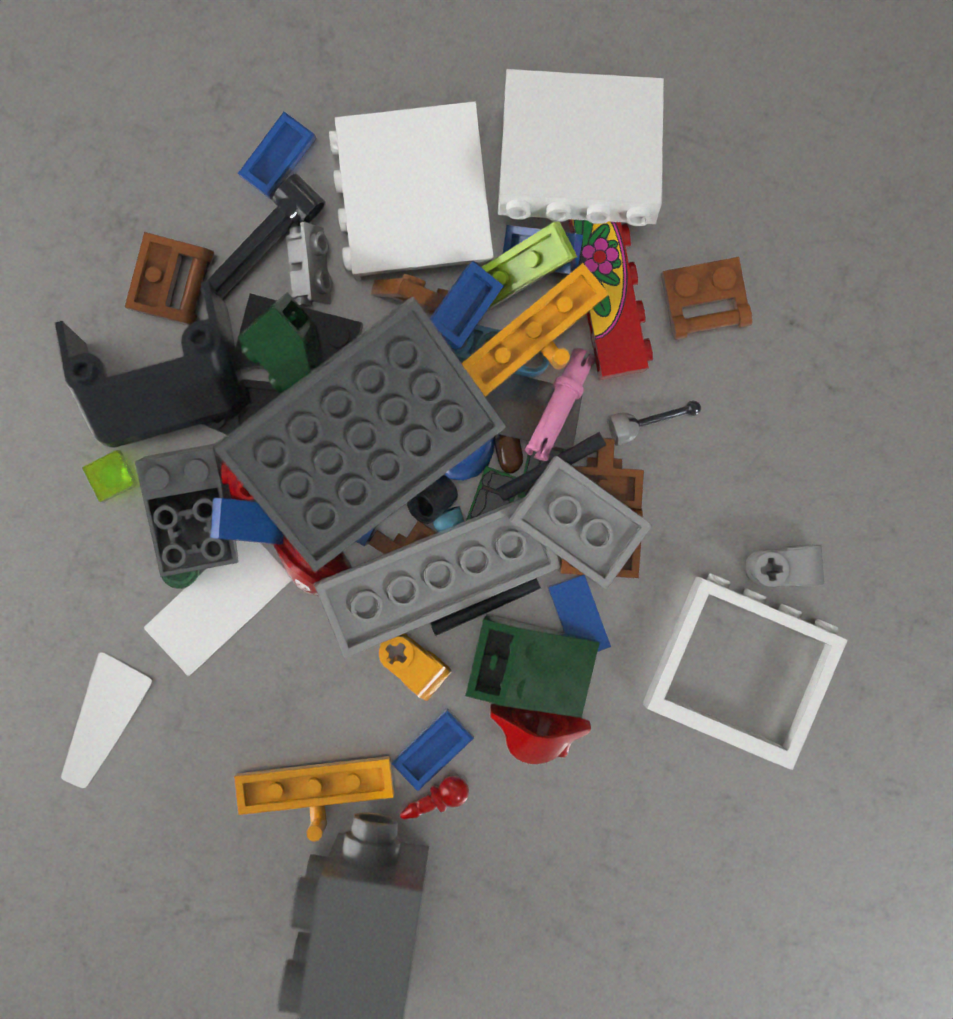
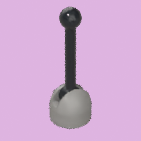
[608,400,701,446]

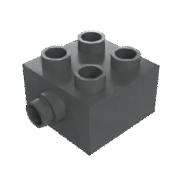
[278,813,429,1019]

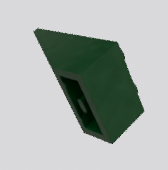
[238,292,324,394]
[465,614,600,718]

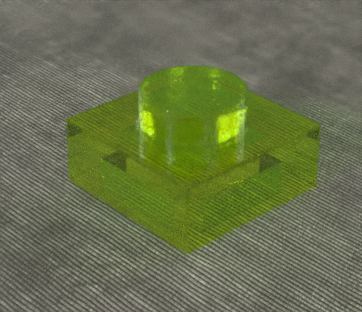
[82,450,138,502]

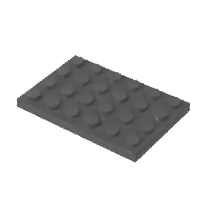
[213,297,506,572]

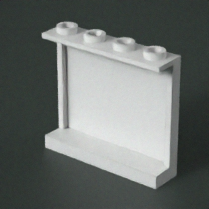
[498,69,664,226]
[329,101,493,281]

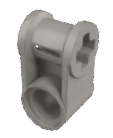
[745,545,824,587]

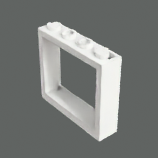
[643,573,848,770]

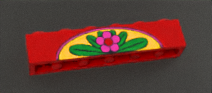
[568,219,653,380]

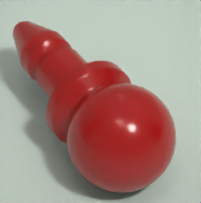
[400,776,469,819]

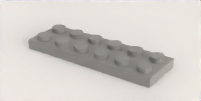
[314,497,561,659]

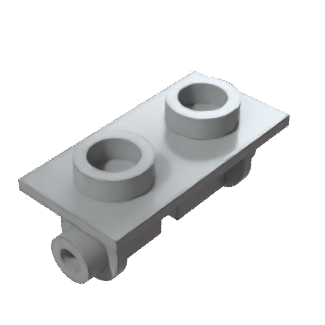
[286,222,332,307]

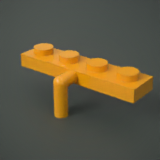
[461,263,608,397]
[234,756,394,842]

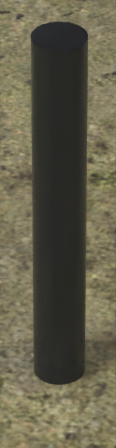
[497,432,607,502]
[430,578,541,636]

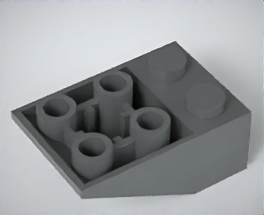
[135,443,239,577]

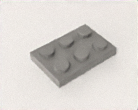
[509,456,652,590]

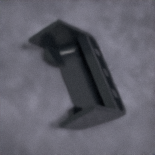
[55,280,246,447]

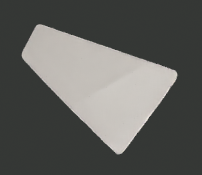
[61,652,152,788]

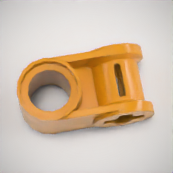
[379,633,452,701]

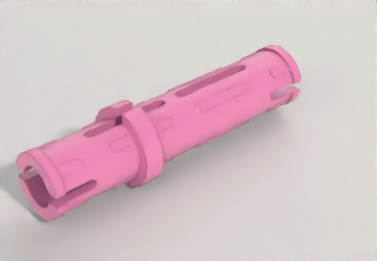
[524,348,596,461]

